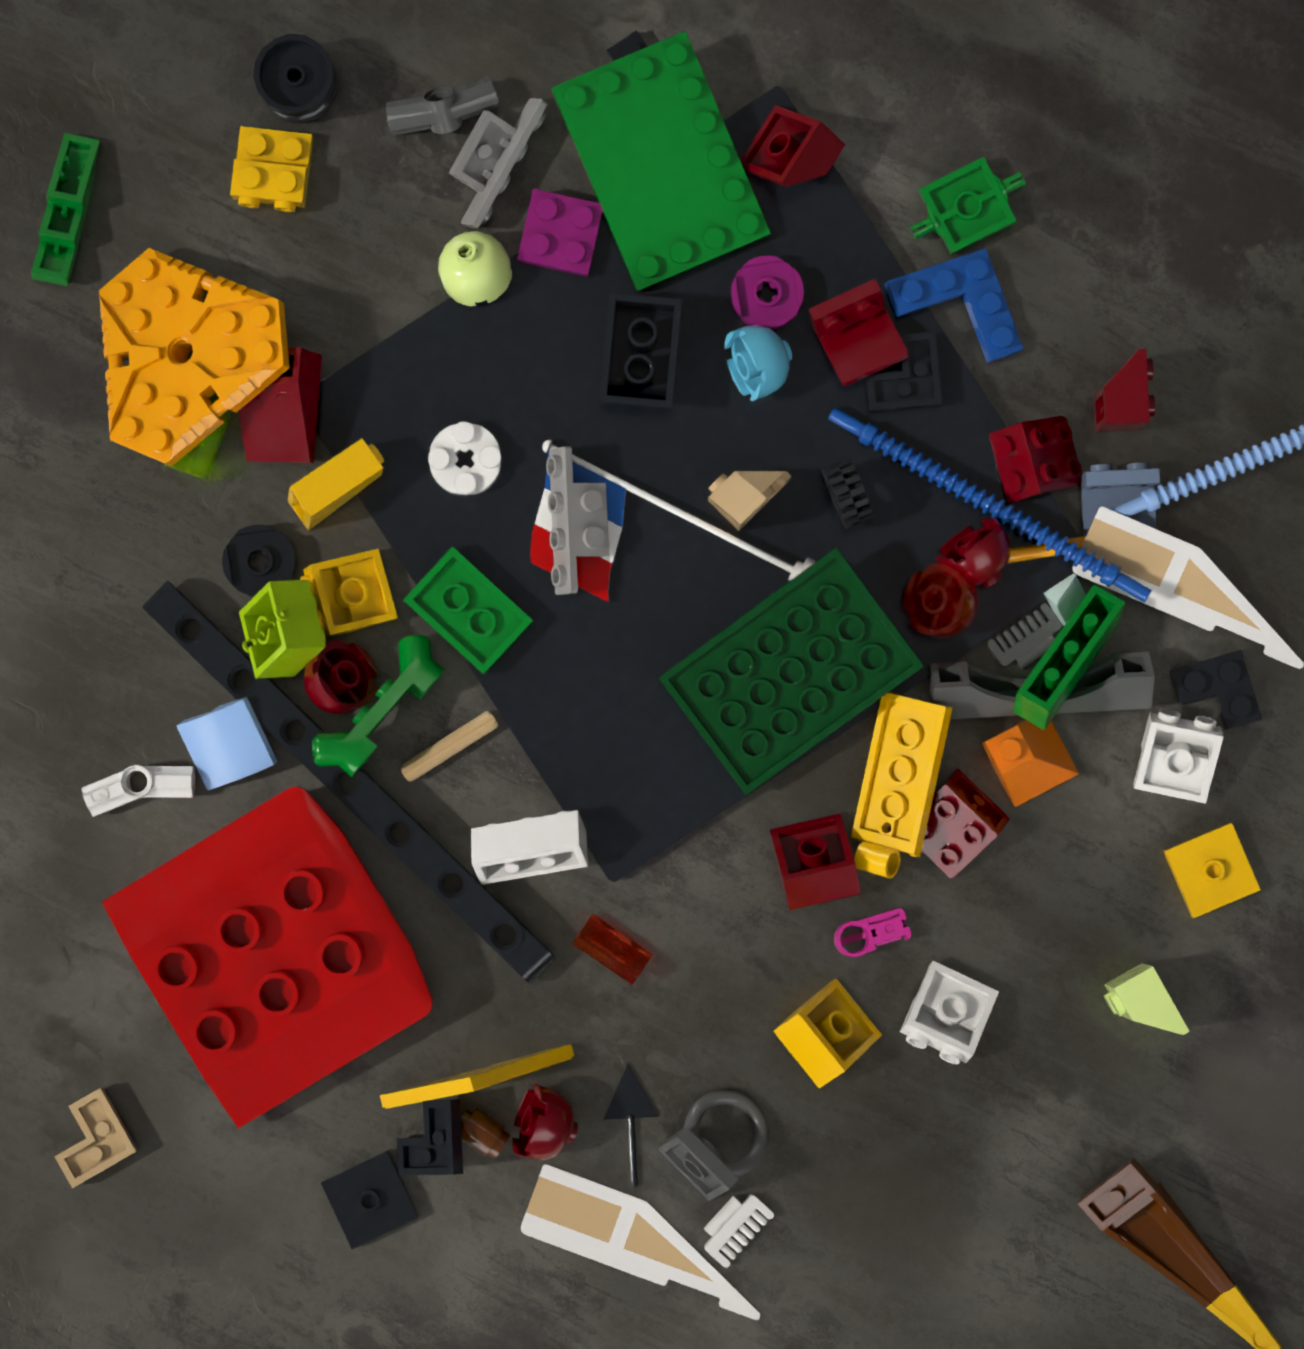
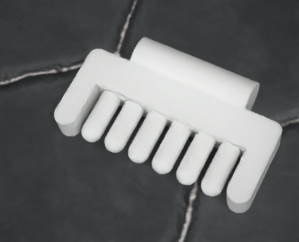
[704,1194,774,1268]

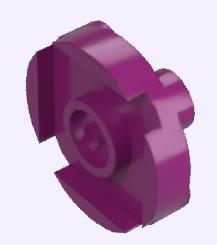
[731,256,804,330]

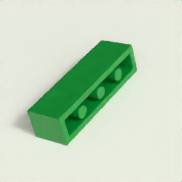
[1013,584,1126,730]

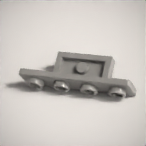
[449,98,548,229]
[546,447,609,595]

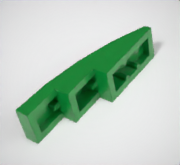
[31,133,100,286]

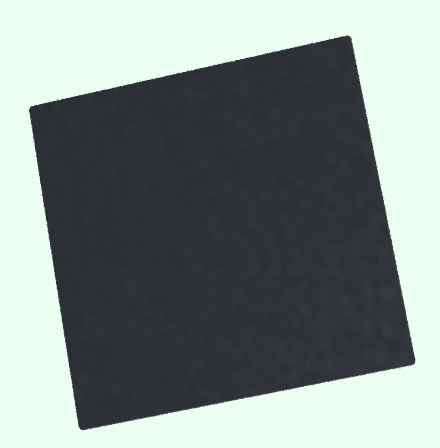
[316,86,1081,882]

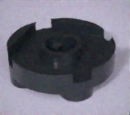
[222,525,297,597]

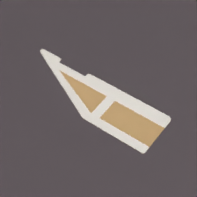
[1072,507,1304,669]
[521,1164,760,1320]

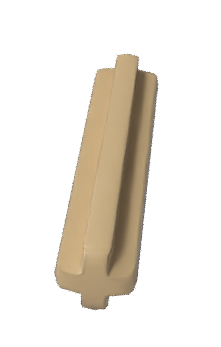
[400,711,498,782]

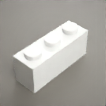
[471,810,588,885]

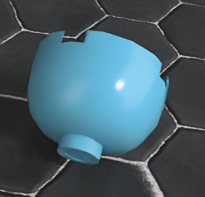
[725,325,792,401]

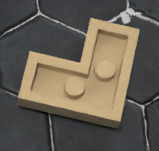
[54,1087,138,1188]

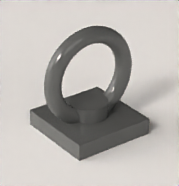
[658,1090,769,1201]

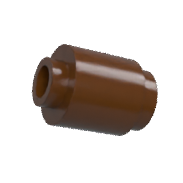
[461,1107,511,1159]

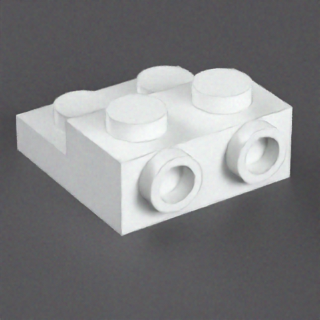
[1133,708,1224,804]
[900,961,999,1064]

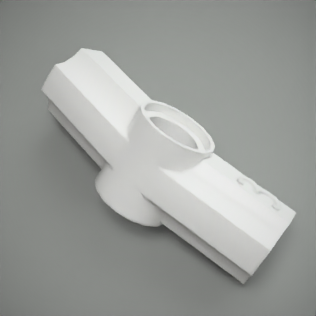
[81,765,196,817]

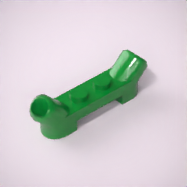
[312,635,445,777]

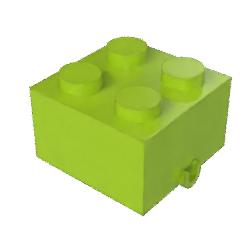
[239,580,326,679]

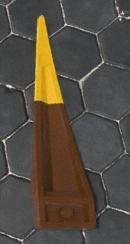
[1078,1158,1283,1349]

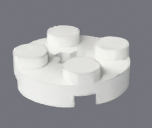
[428,421,501,496]

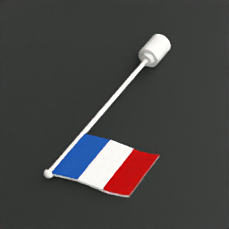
[530,440,816,602]

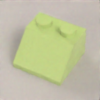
[1104,963,1190,1035]

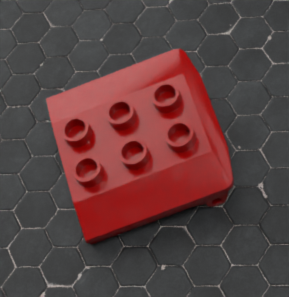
[102,786,433,1129]

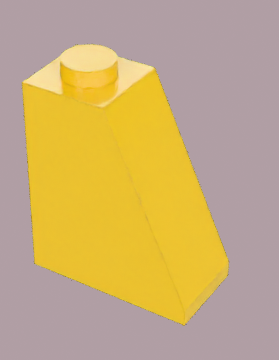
[287,438,384,531]

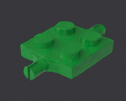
[909,157,1026,255]

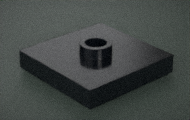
[321,1150,419,1249]

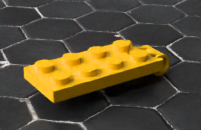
[851,692,953,879]

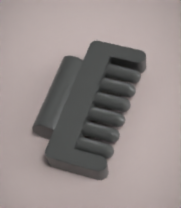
[987,603,1062,670]

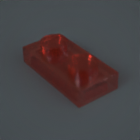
[572,914,653,985]

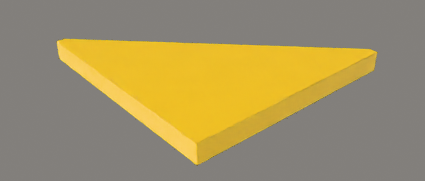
[380,1044,575,1109]

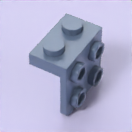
[1080,463,1160,536]

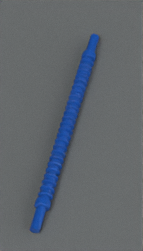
[828,407,1152,603]

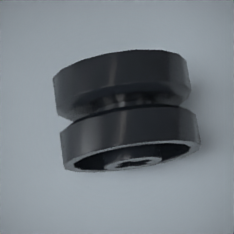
[253,34,338,124]

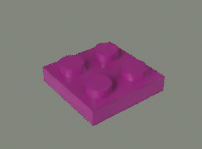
[517,189,603,277]

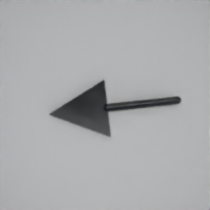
[603,1064,658,1188]

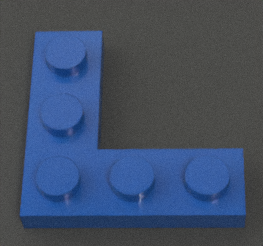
[884,248,1024,363]

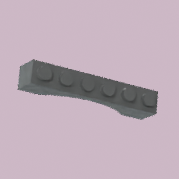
[929,651,1155,720]

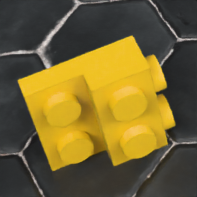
[230,126,313,212]
[300,548,398,639]

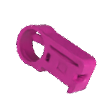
[834,908,911,957]

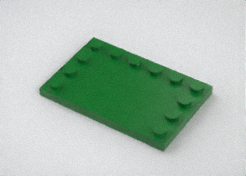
[551,31,771,291]

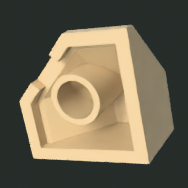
[708,471,791,531]

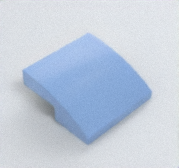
[176,697,278,790]

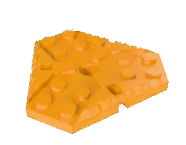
[99,248,289,466]

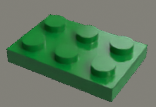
[403,546,534,675]

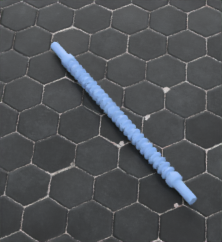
[1110,425,1304,517]

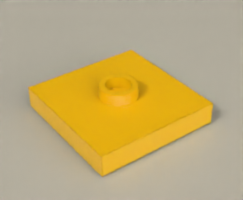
[1163,823,1260,918]

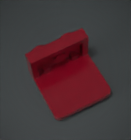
[989,416,1082,504]

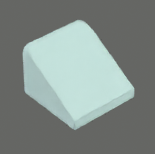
[1044,573,1086,626]

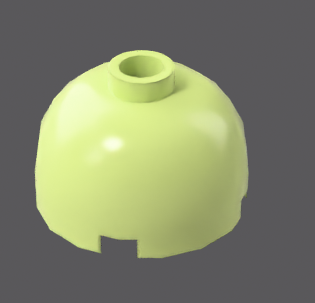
[438,231,512,306]

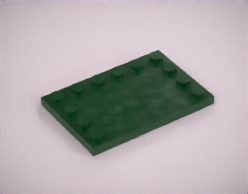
[659,546,924,795]

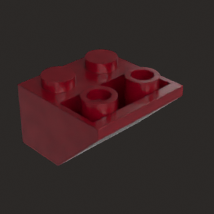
[1094,349,1155,433]

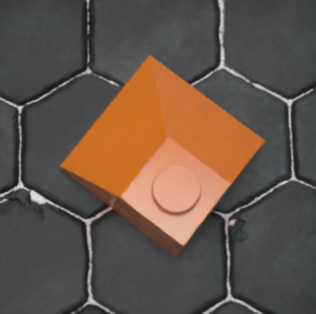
[981,720,1079,808]

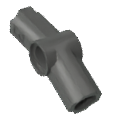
[386,76,499,135]

